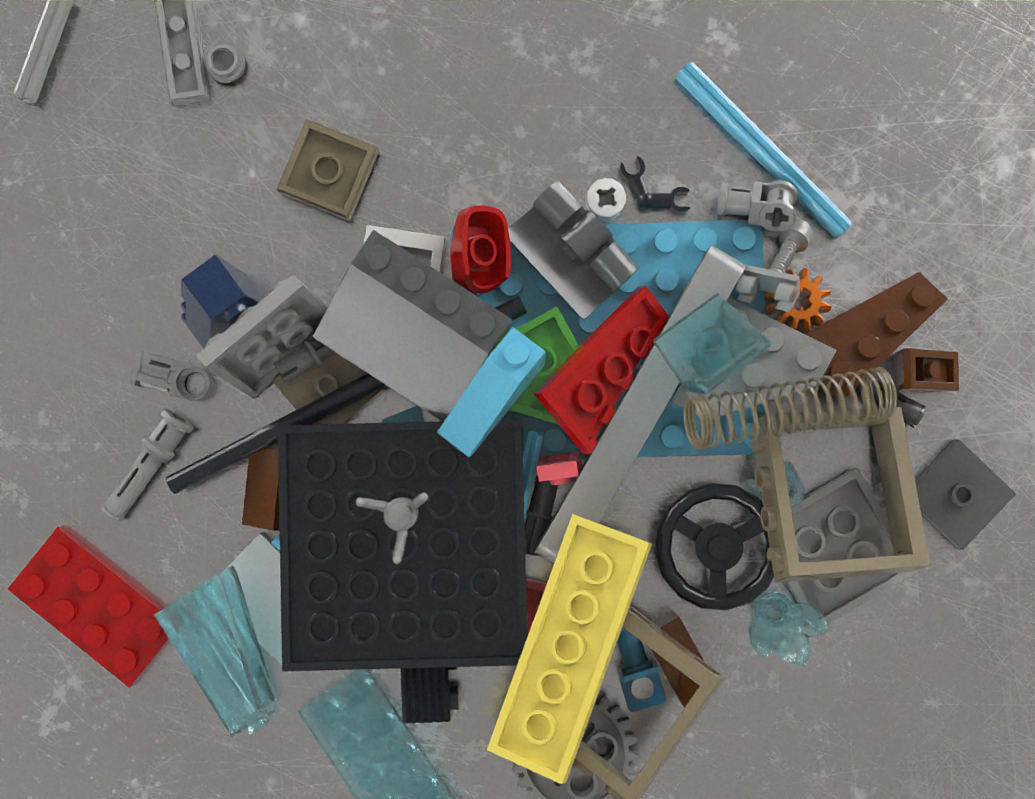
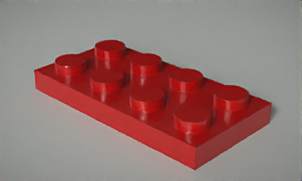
[8,526,183,688]

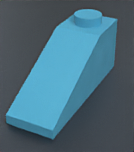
[437,327,546,458]

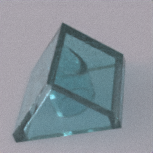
[653,293,771,395]

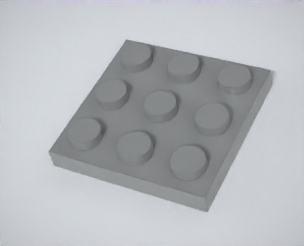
[196,274,328,399]
[758,468,919,631]

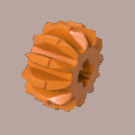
[764,268,832,334]

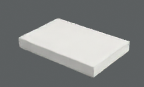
[205,532,291,673]

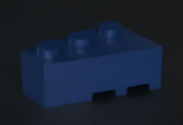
[181,254,263,349]

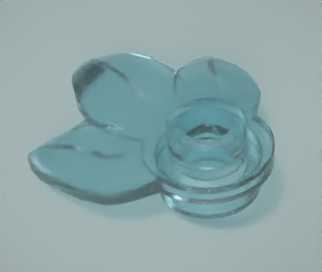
[750,592,829,666]

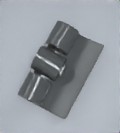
[508,180,640,319]

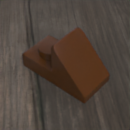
[894,348,959,392]

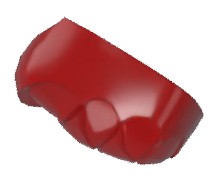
[450,205,511,295]

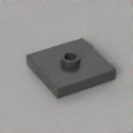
[915,439,1016,550]

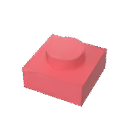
[536,451,582,485]

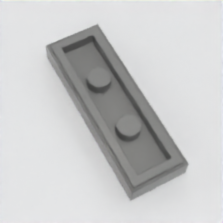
[154,0,211,106]

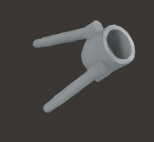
[356,493,428,564]

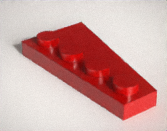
[533,286,669,454]

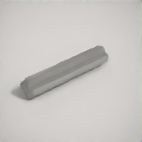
[13,0,73,104]

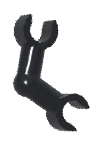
[619,156,690,215]

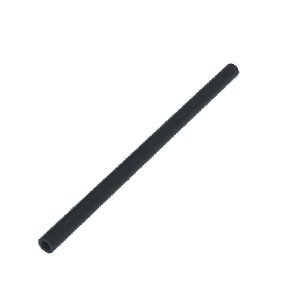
[166,295,527,494]

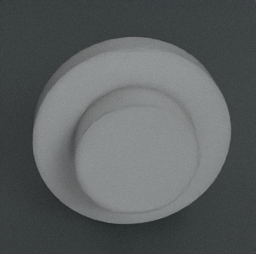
[205,43,245,83]

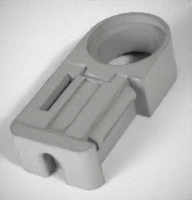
[130,352,214,401]

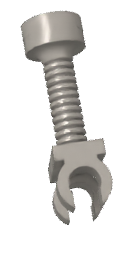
[735,218,814,312]

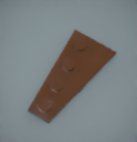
[805,272,948,405]

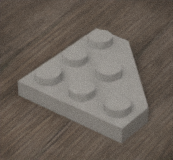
[672,297,837,420]

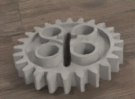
[512,696,640,799]

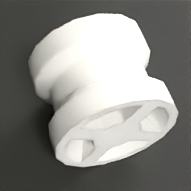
[585,178,626,223]

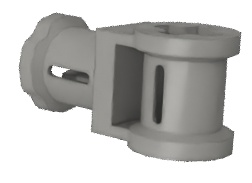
[717,180,798,232]

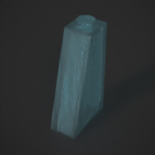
[154,565,277,737]

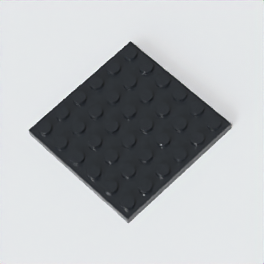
[277,419,527,672]

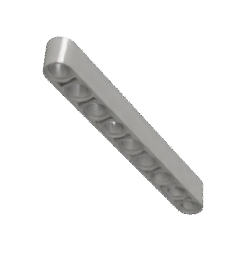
[534,245,746,564]

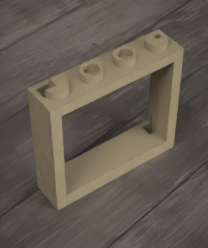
[749,407,931,583]
[502,606,726,799]

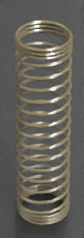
[683,367,897,450]

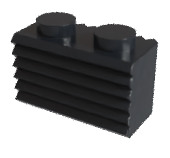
[400,667,459,724]

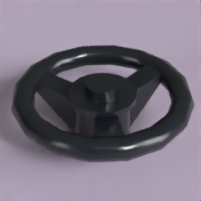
[655,483,774,611]

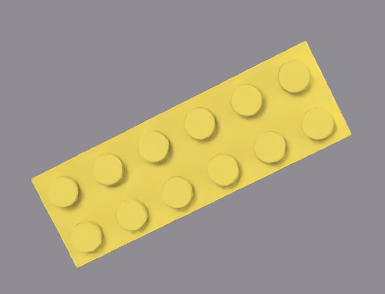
[487,514,652,784]

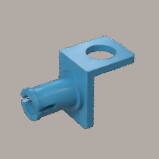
[616,628,666,712]

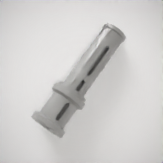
[100,408,194,522]

